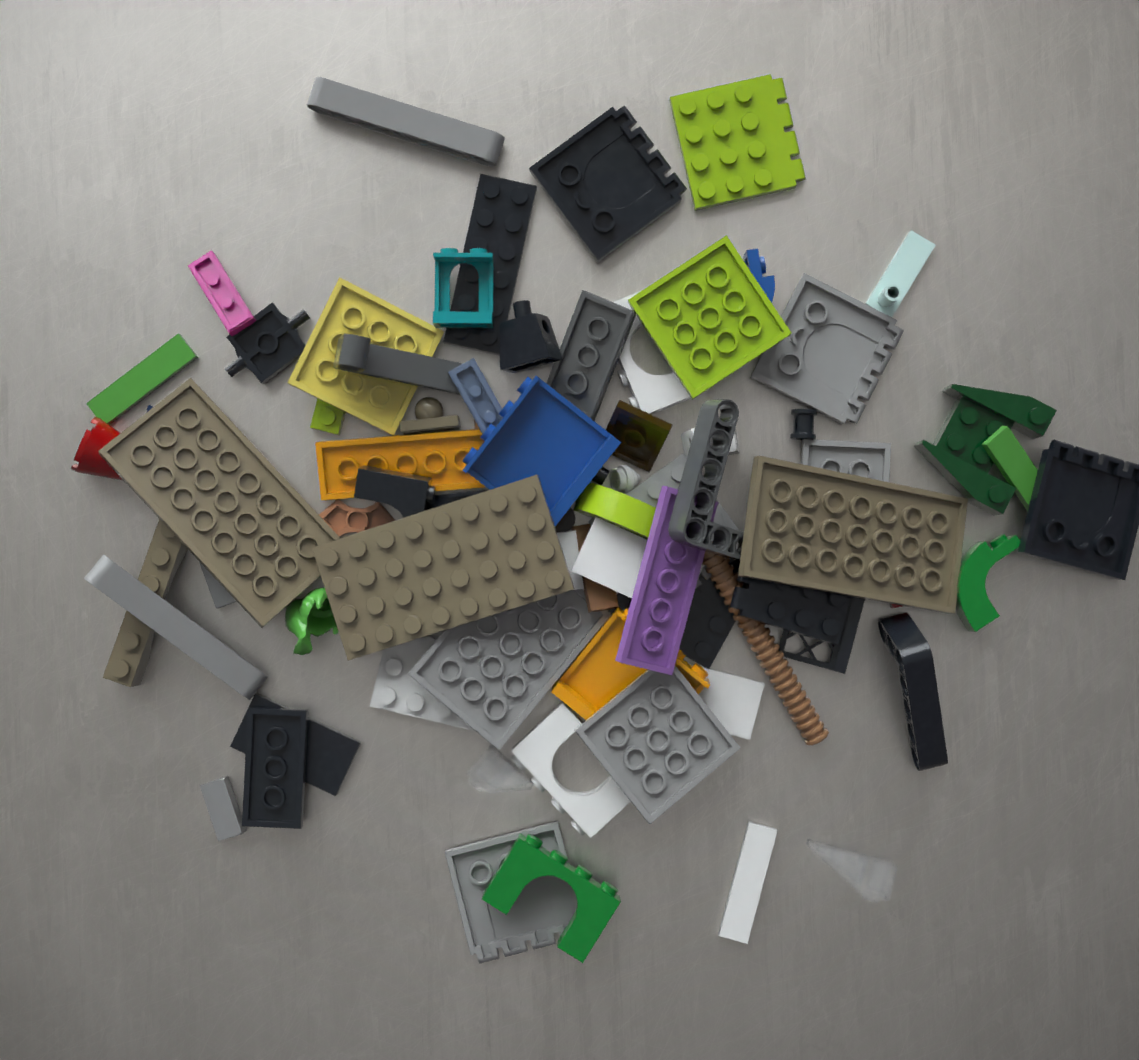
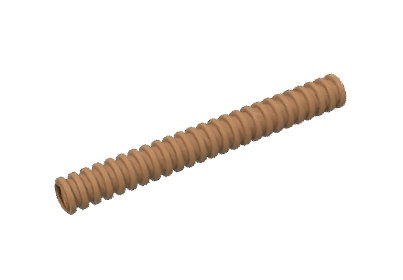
[702,541,829,745]

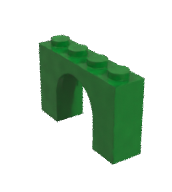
[482,833,621,963]

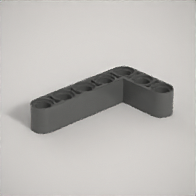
[333,334,463,395]
[668,399,744,560]

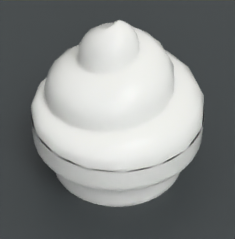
[610,465,641,494]

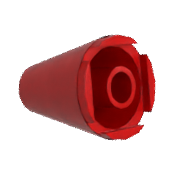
[71,417,123,481]

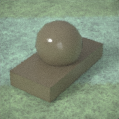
[399,397,461,435]

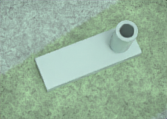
[865,230,936,317]

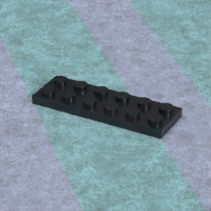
[443,174,537,356]

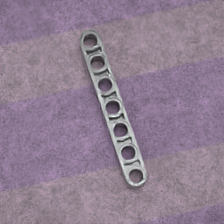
[307,77,505,167]
[84,554,268,700]

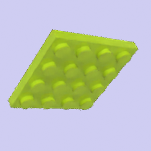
[628,235,792,400]

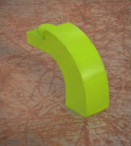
[573,482,656,540]

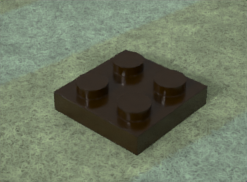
[606,400,673,473]

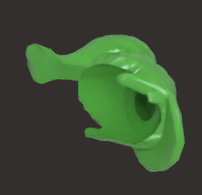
[285,587,338,655]

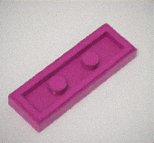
[187,250,256,336]

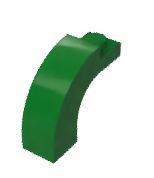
[956,533,1020,632]

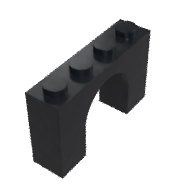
[354,465,436,518]

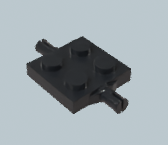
[224,302,311,384]

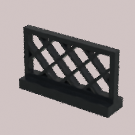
[778,596,865,674]

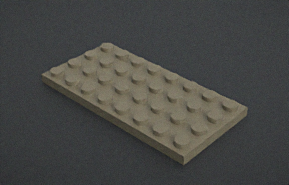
[99,378,340,628]
[738,456,968,614]
[312,475,575,661]

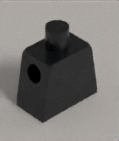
[499,300,562,373]

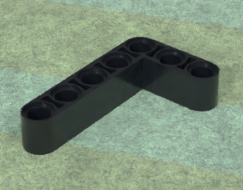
[878,612,948,771]

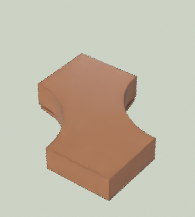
[319,499,395,537]

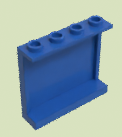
[462,376,621,526]

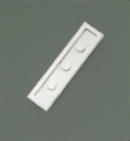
[718,821,778,944]

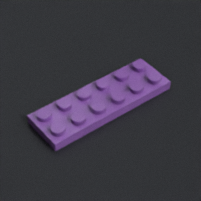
[615,486,718,675]

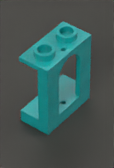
[433,248,494,328]

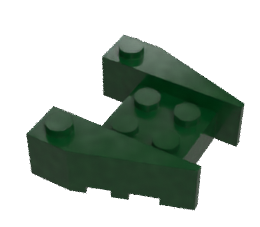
[914,384,1057,516]

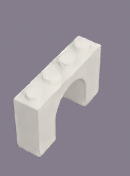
[614,290,707,415]
[511,701,630,838]

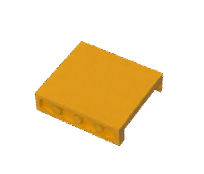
[551,607,710,720]

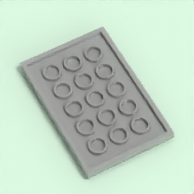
[408,589,611,750]

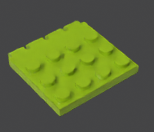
[669,74,806,211]

